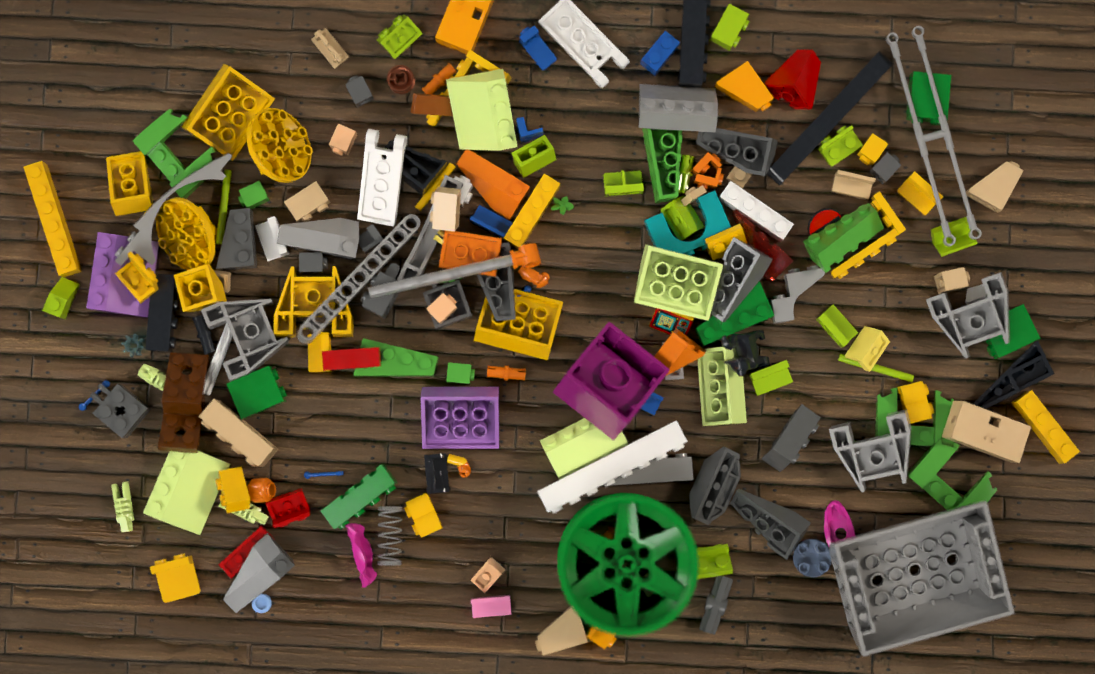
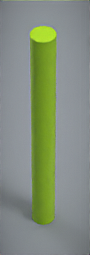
[216,170,232,245]
[838,354,914,382]

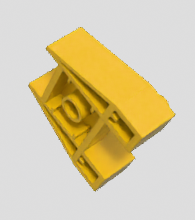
[274,266,353,338]

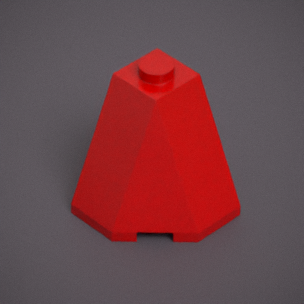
[764,49,821,110]

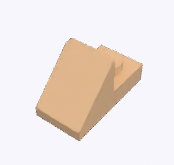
[470,557,506,593]

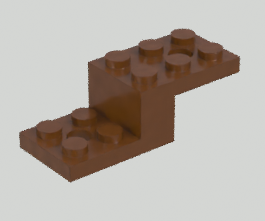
[158,352,209,453]

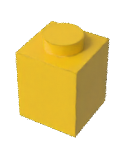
[857,133,888,165]

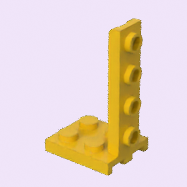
[426,50,512,126]
[831,191,906,279]

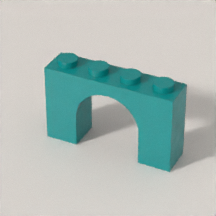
[644,191,731,255]

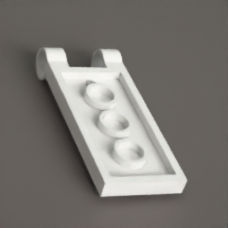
[538,0,630,88]
[357,129,407,227]

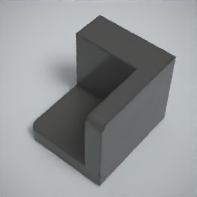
[358,224,383,254]

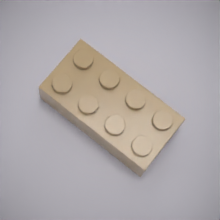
[199,399,279,467]

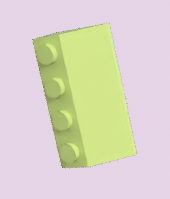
[697,347,747,426]
[540,418,629,480]

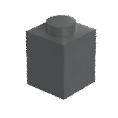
[345,76,374,108]
[869,152,901,184]
[299,252,328,274]

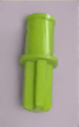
[679,155,694,194]

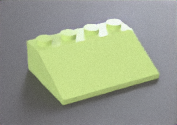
[446,69,518,151]
[634,244,723,321]
[143,450,231,535]

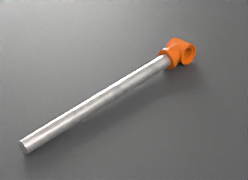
[368,243,541,299]

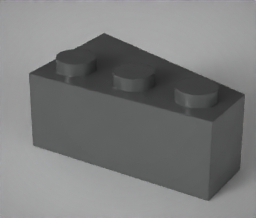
[216,208,258,271]

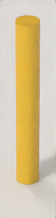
[415,162,455,212]

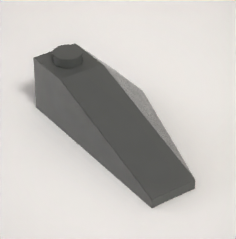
[711,237,773,323]
[477,243,516,321]

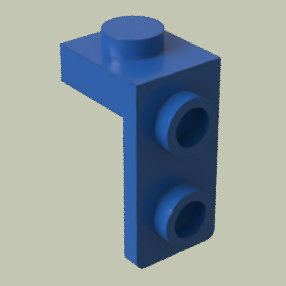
[519,26,557,71]

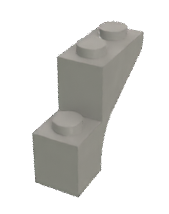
[769,265,825,324]

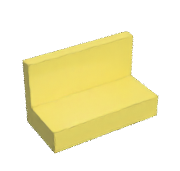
[845,326,890,372]

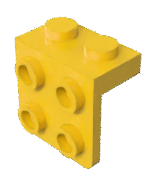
[115,251,159,304]
[150,553,201,603]

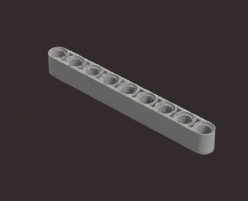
[297,214,420,344]

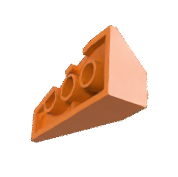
[456,149,530,221]

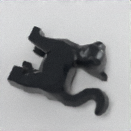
[721,330,770,376]

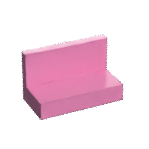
[471,595,512,618]

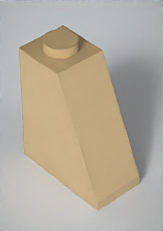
[966,161,1024,213]
[535,606,588,655]

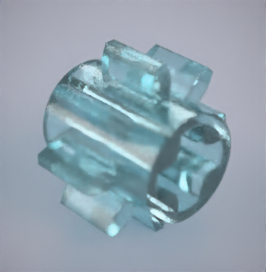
[121,334,146,358]

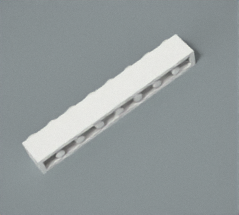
[537,421,687,514]

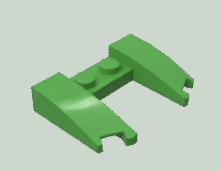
[133,109,216,198]
[875,388,954,447]
[908,438,997,510]

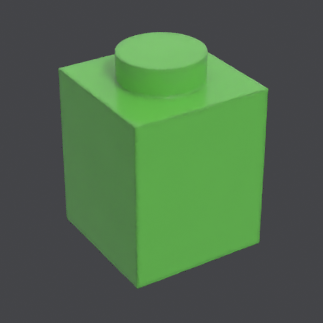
[238,181,270,209]
[446,362,475,385]

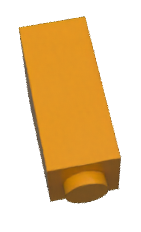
[715,61,774,112]

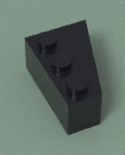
[382,141,447,196]

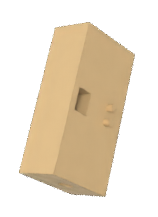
[942,401,1031,463]

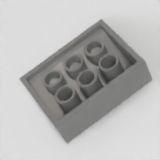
[639,84,718,132]

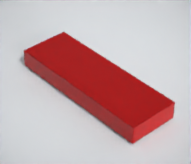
[322,347,381,371]
[218,525,275,579]

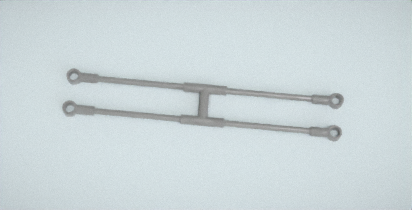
[886,26,982,247]

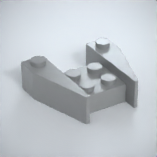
[926,272,1010,358]
[201,299,289,382]
[829,409,911,492]

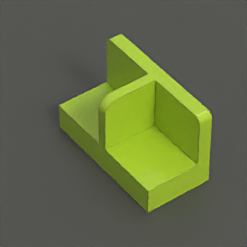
[603,170,644,197]

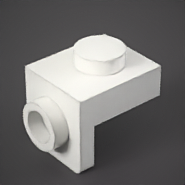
[454,175,473,207]

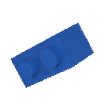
[640,31,680,76]

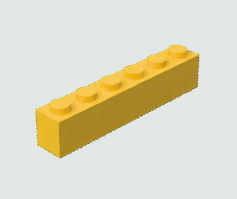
[23,161,82,278]

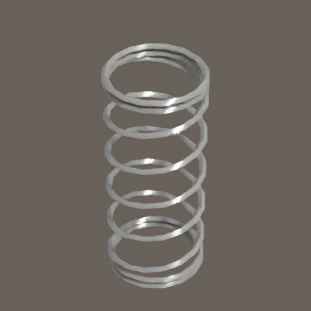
[377,506,403,565]

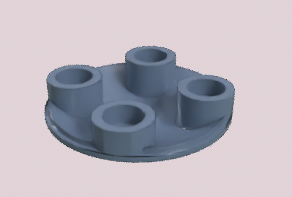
[793,539,831,578]

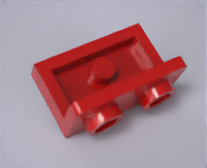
[265,488,310,528]

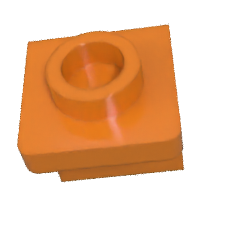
[693,168,724,190]

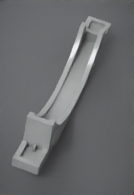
[114,153,232,266]

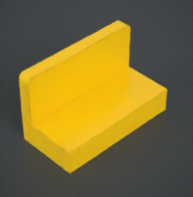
[897,172,944,215]
[307,332,332,372]

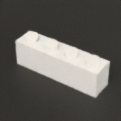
[719,181,794,243]

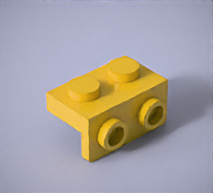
[705,224,748,260]

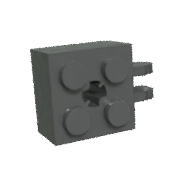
[361,263,401,319]
[423,280,472,330]
[90,383,151,439]

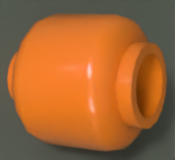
[247,478,276,503]

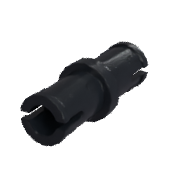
[192,315,216,355]

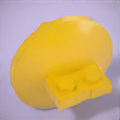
[246,108,313,183]
[155,197,217,270]

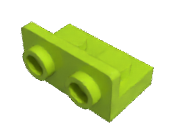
[377,15,423,59]
[818,125,863,167]
[697,544,733,579]

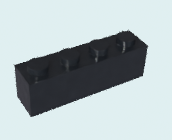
[145,274,179,353]

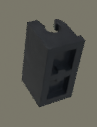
[424,453,450,494]

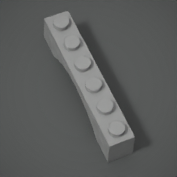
[397,175,463,289]

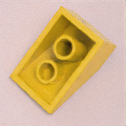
[106,151,153,216]

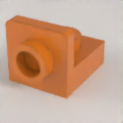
[691,152,722,175]

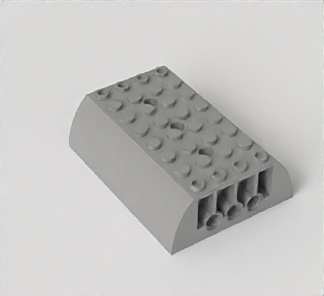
[829,501,1014,656]

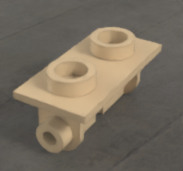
[311,28,349,69]

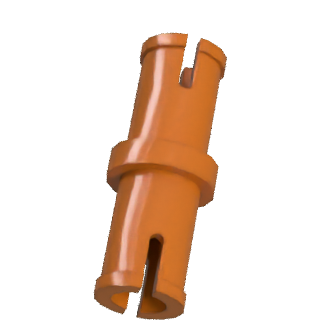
[421,63,457,94]
[487,365,526,381]

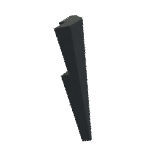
[973,341,1054,409]

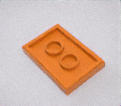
[439,230,502,277]

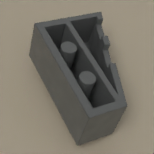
[762,404,821,472]

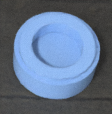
[252,593,272,613]

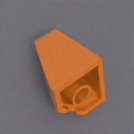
[654,328,706,376]

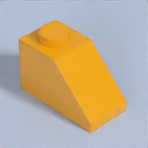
[586,626,617,649]

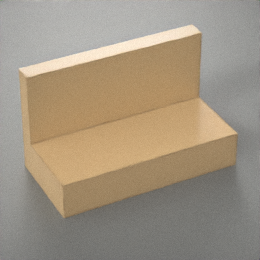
[831,170,876,200]

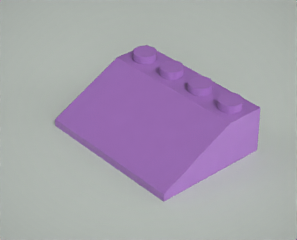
[87,232,159,318]
[421,387,499,449]

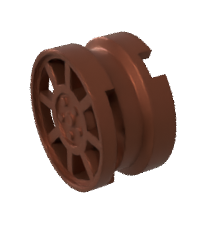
[387,65,415,94]

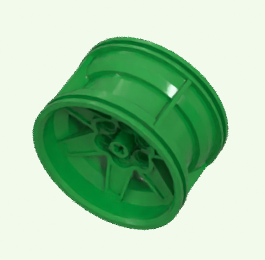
[557,493,699,636]

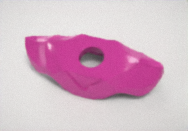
[824,500,855,547]
[345,523,377,588]

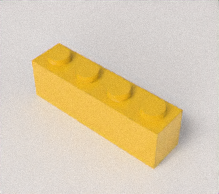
[504,174,560,249]
[1012,390,1080,464]

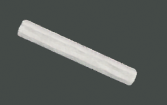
[204,323,233,395]

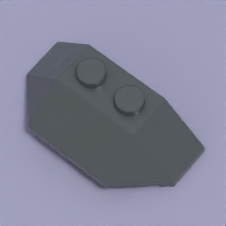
[689,447,741,525]

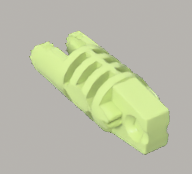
[138,364,166,391]
[111,481,134,533]
[219,503,269,525]

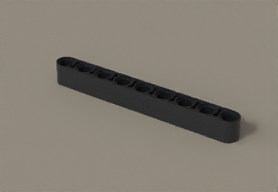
[767,51,893,186]

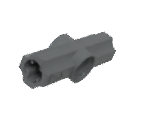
[699,575,733,635]

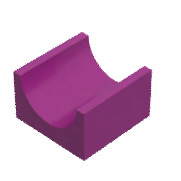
[553,322,670,441]

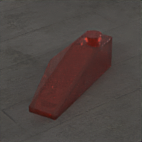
[732,209,793,281]

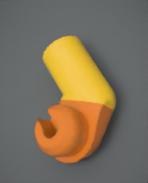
[447,454,471,478]

